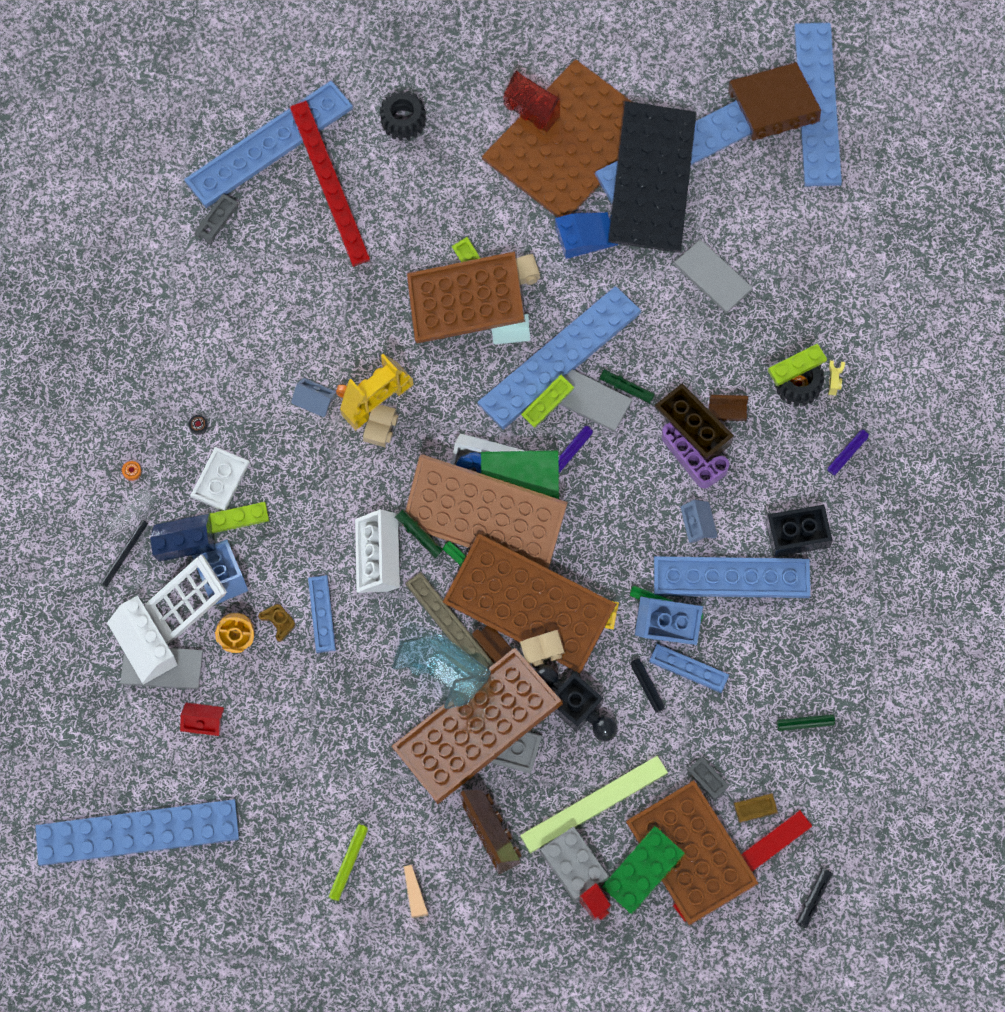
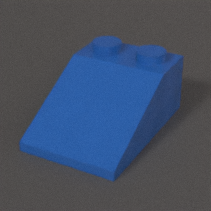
[555,212,618,259]

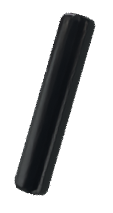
[630,658,665,713]

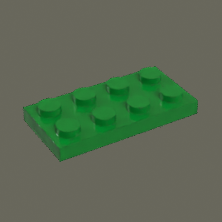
[602,826,686,915]

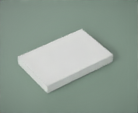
[190,447,250,511]

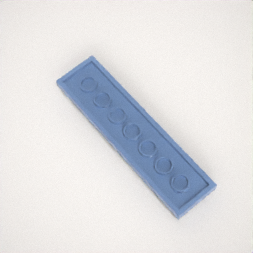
[654,557,810,598]

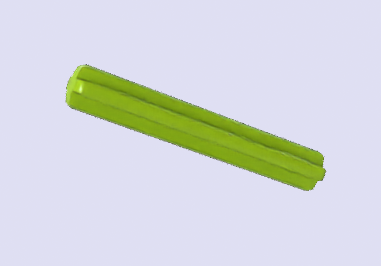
[329,824,368,901]

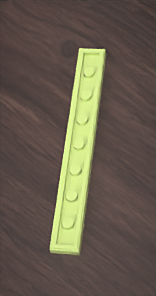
[520,756,668,854]

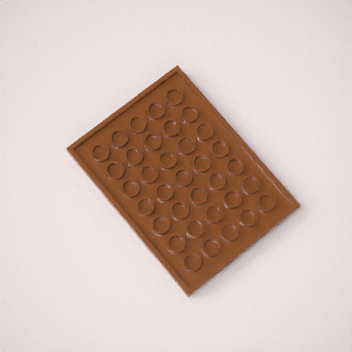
[482,59,632,218]

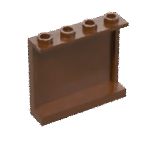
[728,62,821,141]

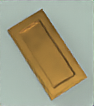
[734,793,778,823]

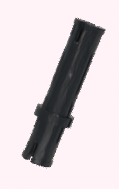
[796,868,833,928]

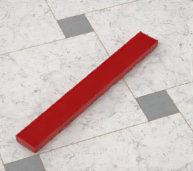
[673,811,812,922]

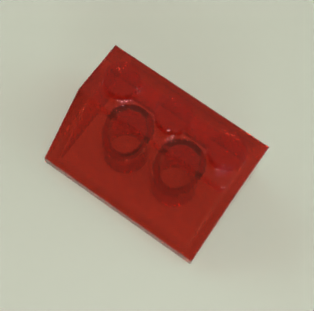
[503,71,560,132]

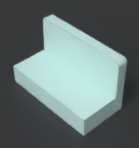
[492,314,530,344]

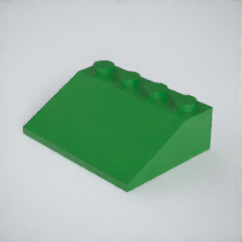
[481,450,559,499]

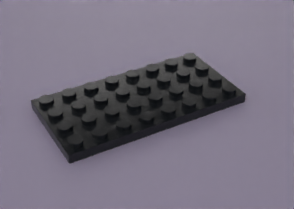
[608,101,697,253]

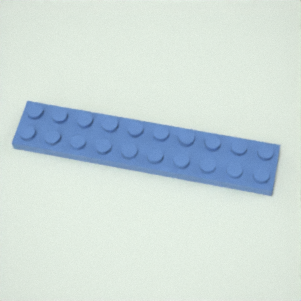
[794,23,842,186]
[184,81,353,208]
[595,101,752,204]
[477,286,641,430]
[36,799,239,866]

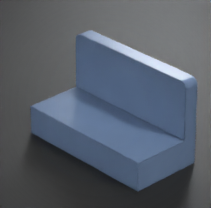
[291,378,337,417]
[680,500,718,543]

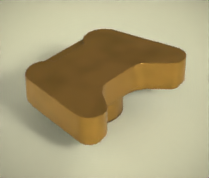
[258,604,295,642]

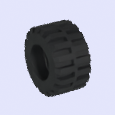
[380,90,426,141]
[775,355,824,407]

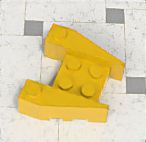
[340,354,413,431]

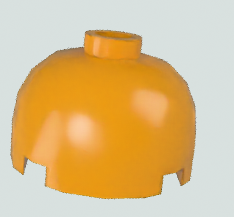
[215,613,255,653]

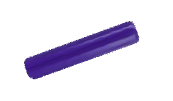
[558,426,593,472]
[827,430,869,475]

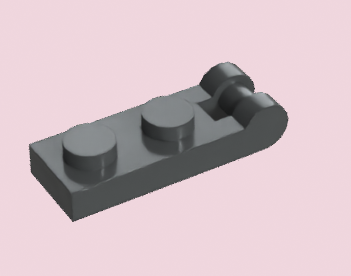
[194,194,239,245]

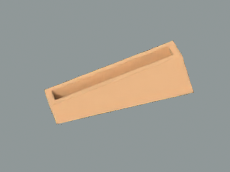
[404,865,428,918]

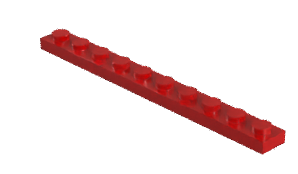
[289,101,370,267]

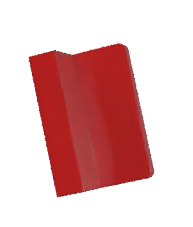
[180,703,224,736]

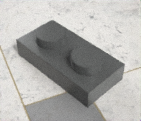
[687,757,729,800]

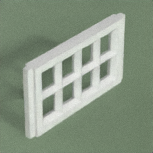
[144,555,227,644]

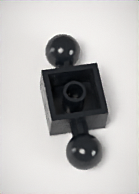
[535,665,618,742]

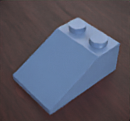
[192,539,248,605]
[635,597,703,645]

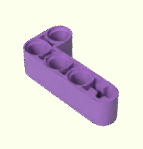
[661,423,729,488]

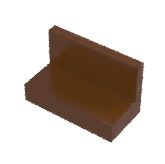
[709,395,748,421]
[472,626,512,664]

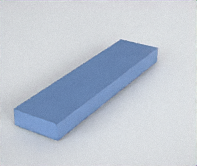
[308,575,336,653]
[649,644,729,693]

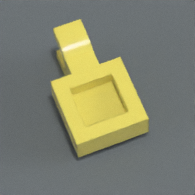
[828,361,845,395]

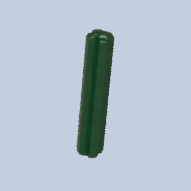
[776,714,835,731]

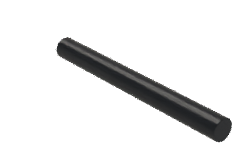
[100,520,148,588]

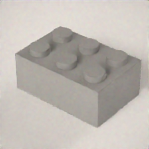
[540,826,609,903]

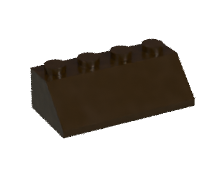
[654,383,734,460]

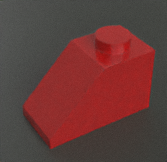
[579,883,611,921]

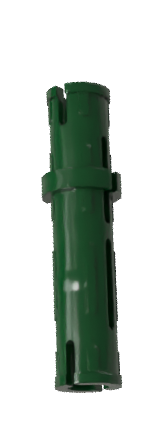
[599,369,655,404]
[394,509,443,558]

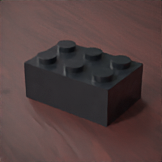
[765,504,833,558]

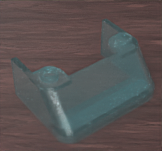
[391,634,491,709]

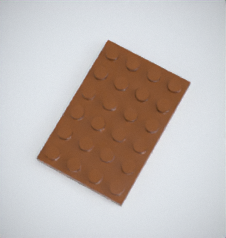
[407,251,525,344]
[626,780,759,926]

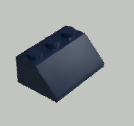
[150,514,215,561]

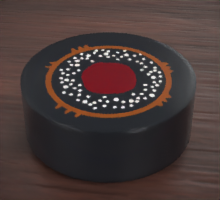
[188,415,208,435]

